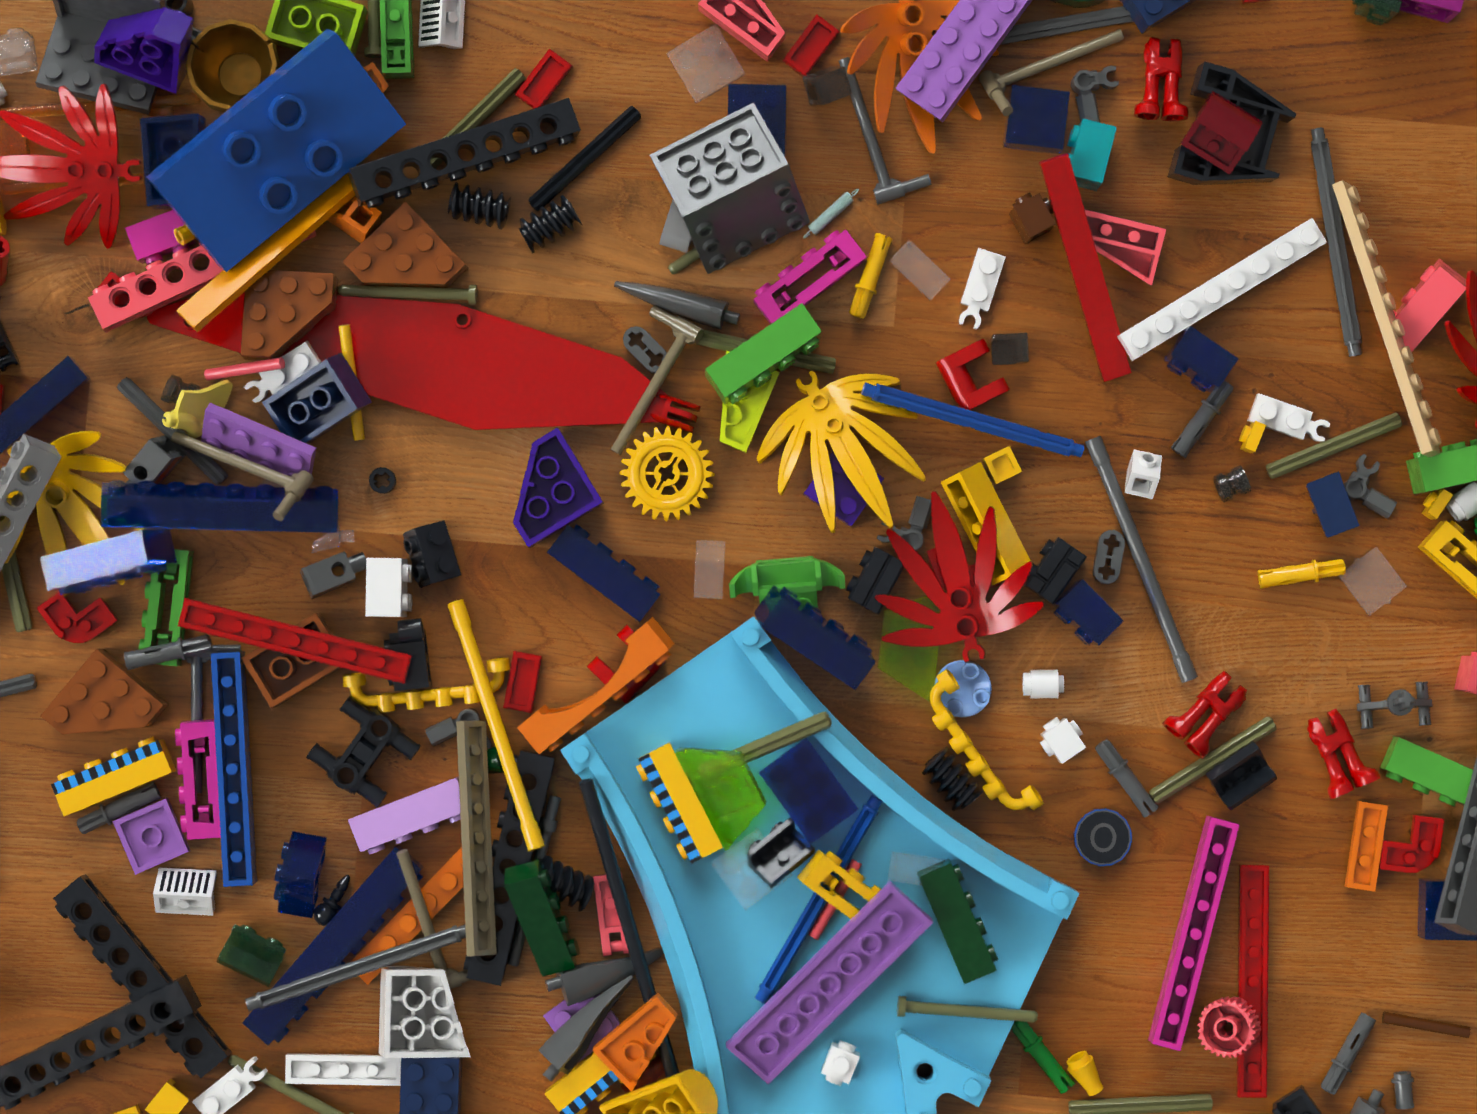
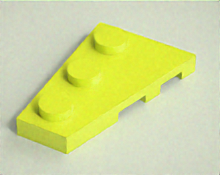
[720,350,780,453]

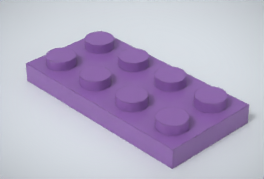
[201,403,316,476]

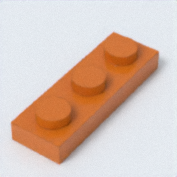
[1344,801,1388,892]

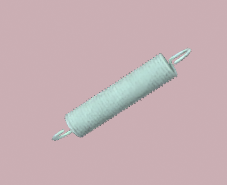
[803,189,859,238]

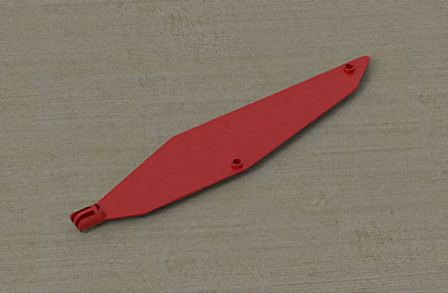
[147,291,701,433]

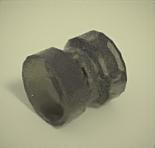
[161,375,200,404]
[1213,465,1251,503]

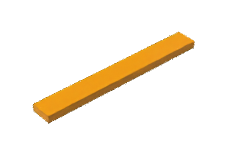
[176,165,358,332]

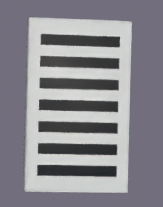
[418,0,465,49]
[153,867,217,916]

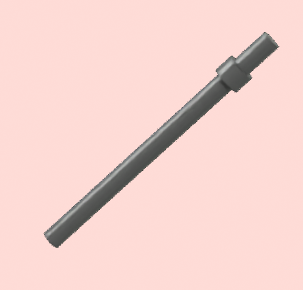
[507,795,561,966]

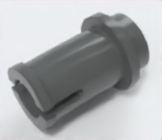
[1391,1071,1414,1109]

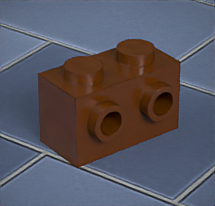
[1009,193,1056,244]

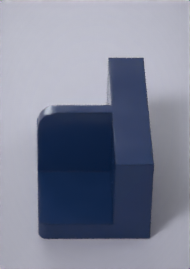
[1306,472,1360,537]

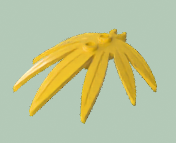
[757,371,926,533]
[4,431,147,596]

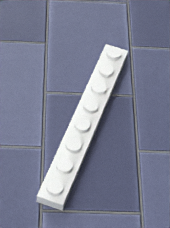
[1117,218,1327,361]

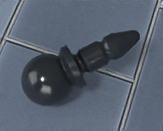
[314,875,350,926]

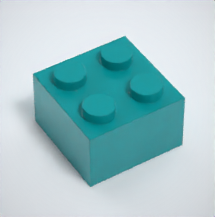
[1067,118,1117,191]

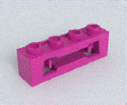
[753,229,867,324]
[175,719,221,840]

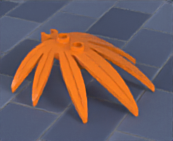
[840,0,999,154]

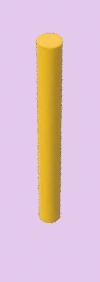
[338,324,365,441]

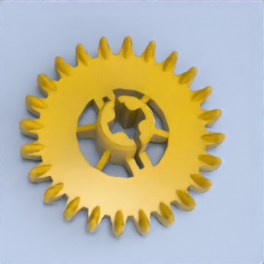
[619,426,715,522]

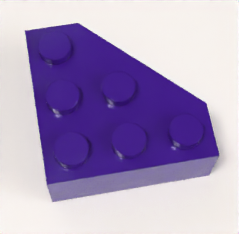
[94,7,193,94]
[513,427,604,548]

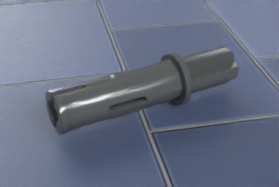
[1170,380,1233,458]
[124,635,212,670]
[1095,739,1159,818]
[77,781,161,834]
[1320,1012,1376,1095]

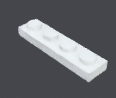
[285,1053,401,1086]

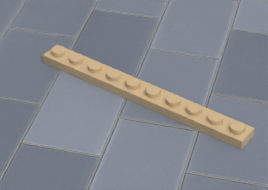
[1332,180,1441,457]

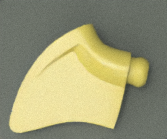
[162,380,233,438]

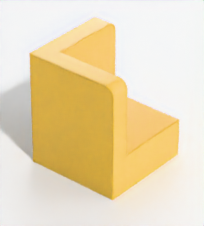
[145,1079,189,1114]

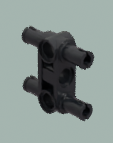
[306,695,421,808]

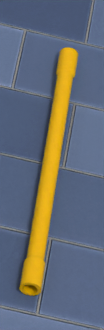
[447,599,545,852]

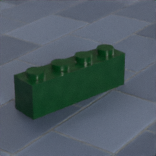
[917,858,998,984]
[504,859,579,977]

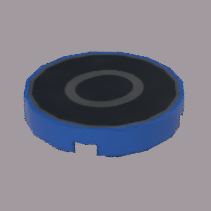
[1074,808,1132,866]

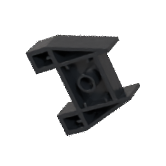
[1167,61,1296,185]

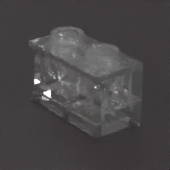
[0,28,38,76]

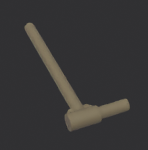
[979,29,1124,116]
[611,306,704,455]
[171,431,314,521]
[396,849,473,989]

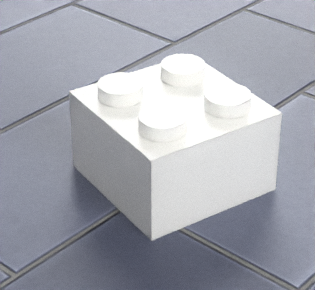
[366,558,413,617]

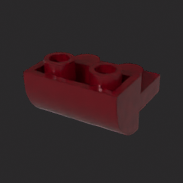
[1181,91,1262,174]

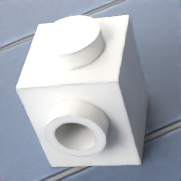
[1124,449,1162,499]
[1040,717,1086,764]
[821,1041,860,1086]

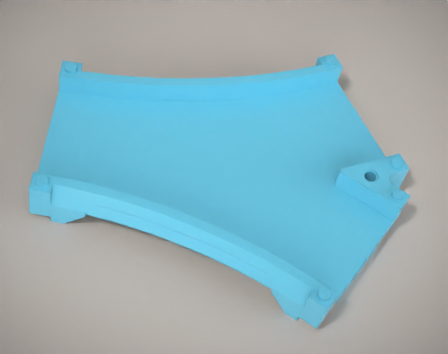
[560,617,1080,1114]

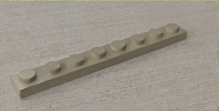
[456,721,497,957]

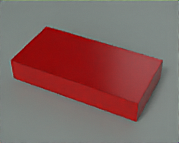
[782,14,840,79]
[515,48,573,109]
[503,651,543,713]

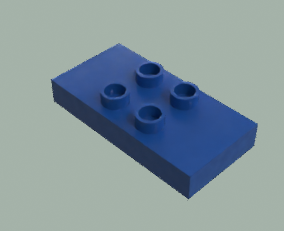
[146,29,406,272]

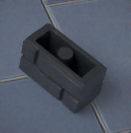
[1024,537,1087,605]
[846,547,904,615]

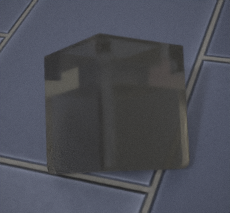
[802,66,852,105]
[990,333,1029,365]

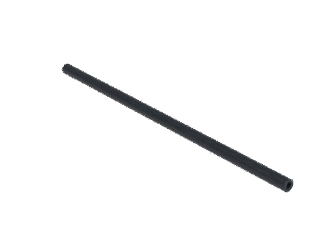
[579,778,680,1078]

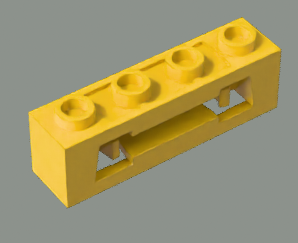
[1418,520,1477,599]
[797,849,881,919]

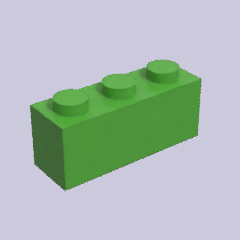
[1380,736,1473,807]

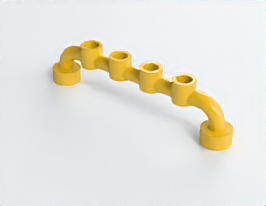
[342,658,510,713]
[930,669,1044,810]

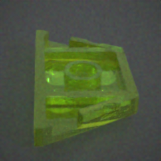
[878,591,945,701]
[675,747,767,850]

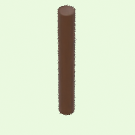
[1382,1011,1470,1038]

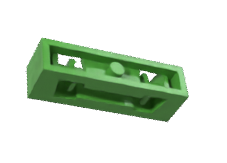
[380,0,414,79]
[139,547,194,666]

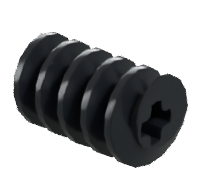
[448,182,511,230]
[519,195,583,254]
[922,746,984,811]
[540,856,594,911]

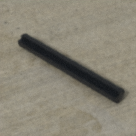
[528,106,641,211]

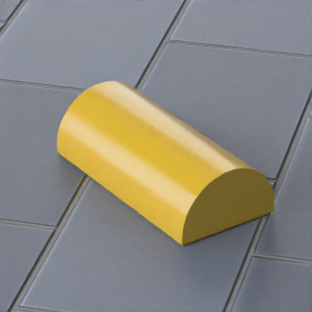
[599,1069,718,1114]

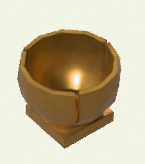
[186,19,281,112]

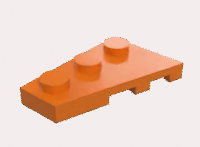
[592,993,678,1091]

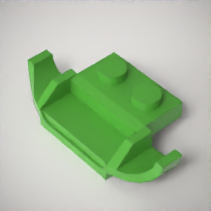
[729,556,846,623]

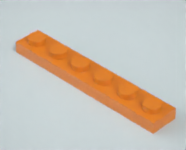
[350,847,464,985]

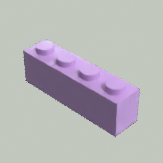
[348,776,461,855]

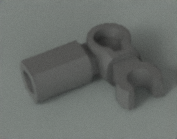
[1071,66,1119,122]
[1344,454,1397,519]
[877,496,931,550]
[425,708,492,748]

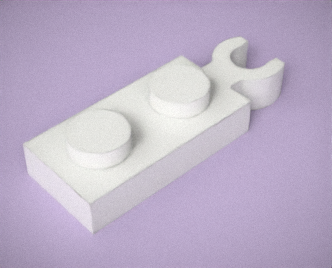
[959,248,1006,330]
[244,341,321,403]
[1247,393,1330,442]
[192,1056,268,1114]

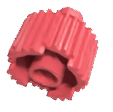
[1197,996,1261,1058]

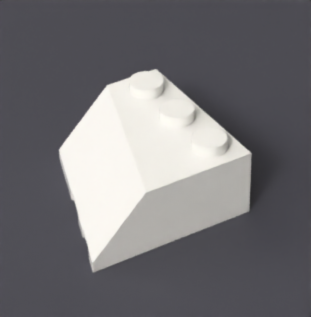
[379,966,471,1058]

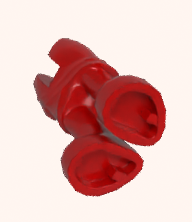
[1134,37,1189,121]
[1162,671,1247,759]
[1307,709,1381,799]

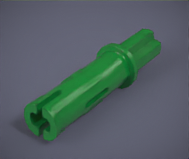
[1011,1021,1075,1094]

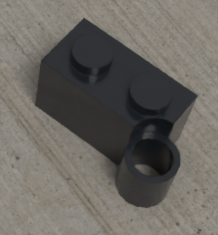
[384,618,432,691]

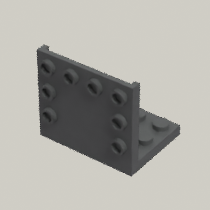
[35,0,166,115]
[650,102,810,274]

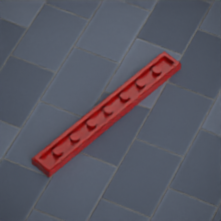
[1039,153,1131,382]
[178,598,413,684]
[1236,864,1269,1098]

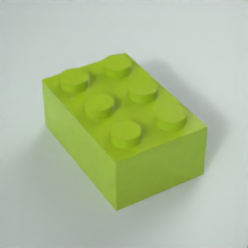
[265,0,368,56]

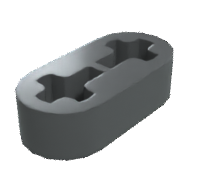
[623,326,667,374]
[1092,530,1125,584]

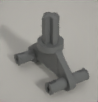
[1357,681,1433,729]

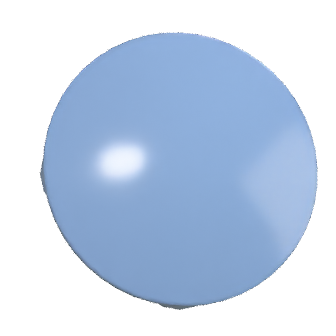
[934,660,992,717]

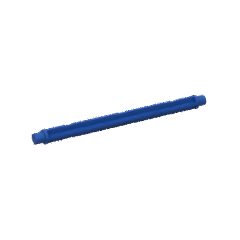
[861,382,1084,457]
[755,795,883,1004]

